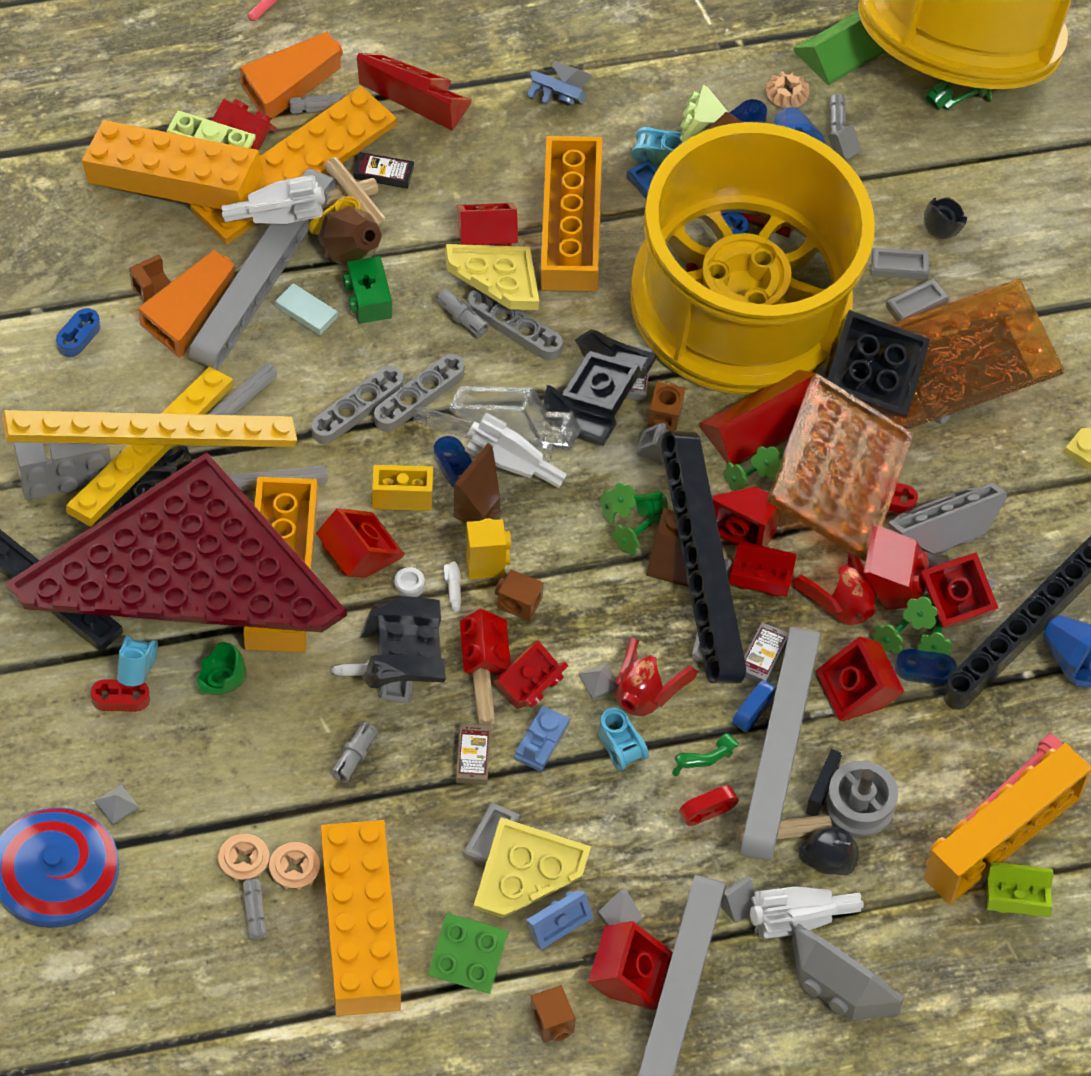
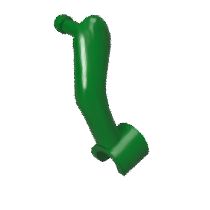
[672,733,739,776]

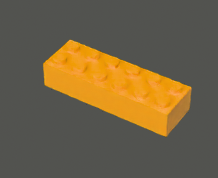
[82,120,263,210]
[541,136,602,292]
[244,477,318,652]
[923,742,1091,905]
[321,820,401,1016]

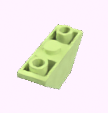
[680,85,728,142]
[167,110,255,148]

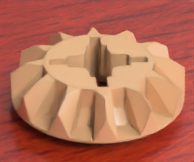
[766,71,810,108]
[218,834,269,882]
[269,842,320,891]

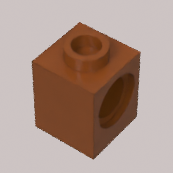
[648,382,685,431]
[495,569,544,621]
[530,985,576,1042]

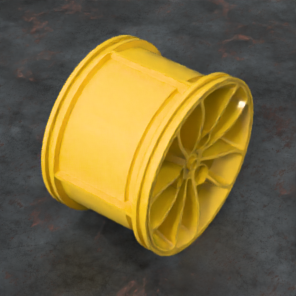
[858,0,1072,89]
[630,122,875,395]

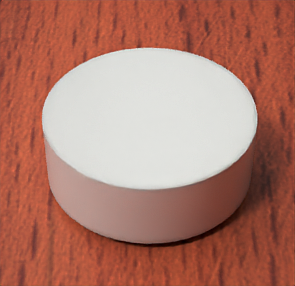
[394,567,425,597]

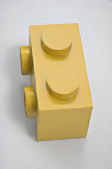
[372,465,433,511]
[466,519,511,580]

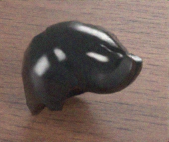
[923,197,967,239]
[799,827,859,875]

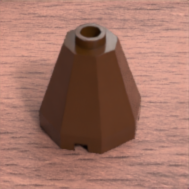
[318,206,382,267]

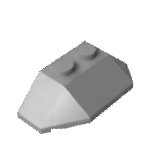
[888,482,1007,554]
[791,924,904,1020]

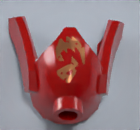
[792,550,877,625]
[614,638,699,716]

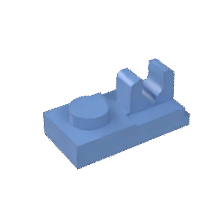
[528,70,587,106]
[514,706,570,772]
[526,890,594,950]

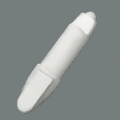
[444,562,461,612]
[331,660,370,676]

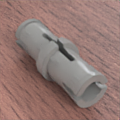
[436,288,490,338]
[331,722,378,783]

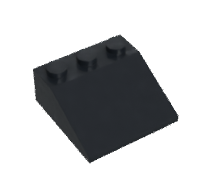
[821,310,930,418]

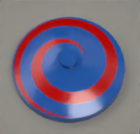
[0,808,119,928]

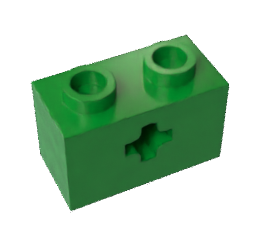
[343,256,393,324]

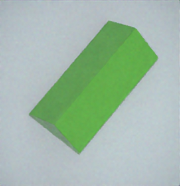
[794,12,886,85]

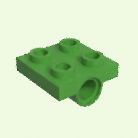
[428,913,509,994]

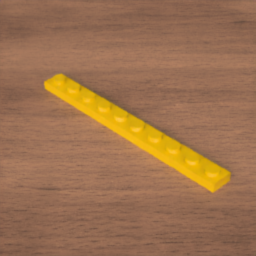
[2,410,297,447]

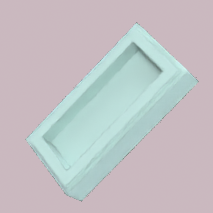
[275,283,338,335]

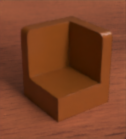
[129,255,171,303]

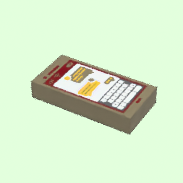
[456,723,491,785]

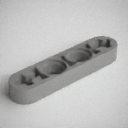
[468,289,563,360]
[374,354,465,432]
[311,366,403,444]

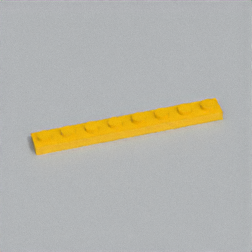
[66,366,233,527]

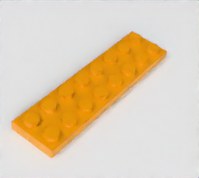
[190,86,397,245]

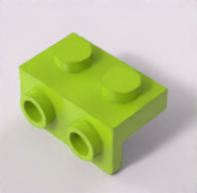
[986,862,1054,917]

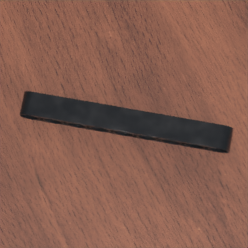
[661,431,746,684]
[944,536,1091,710]

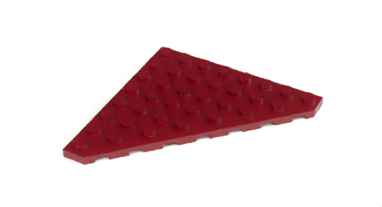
[6,452,347,633]

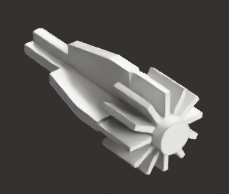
[222,175,325,224]
[465,412,566,488]
[750,886,864,939]

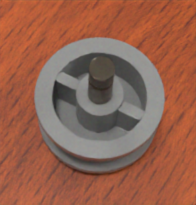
[826,761,898,837]

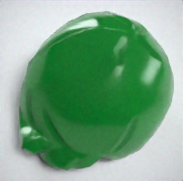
[195,642,247,695]

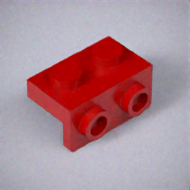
[211,98,277,150]
[729,541,797,597]
[460,608,511,675]
[493,640,569,709]

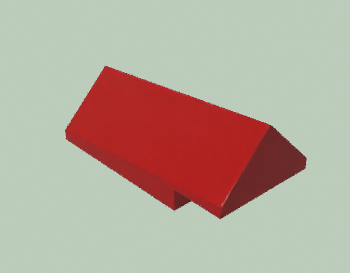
[357,53,472,131]
[699,370,830,465]

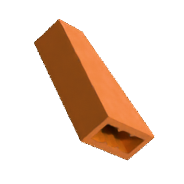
[240,31,343,119]
[138,249,235,358]

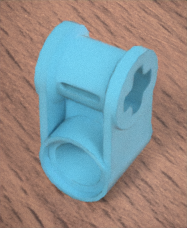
[631,127,683,165]
[117,635,158,686]
[598,708,649,771]

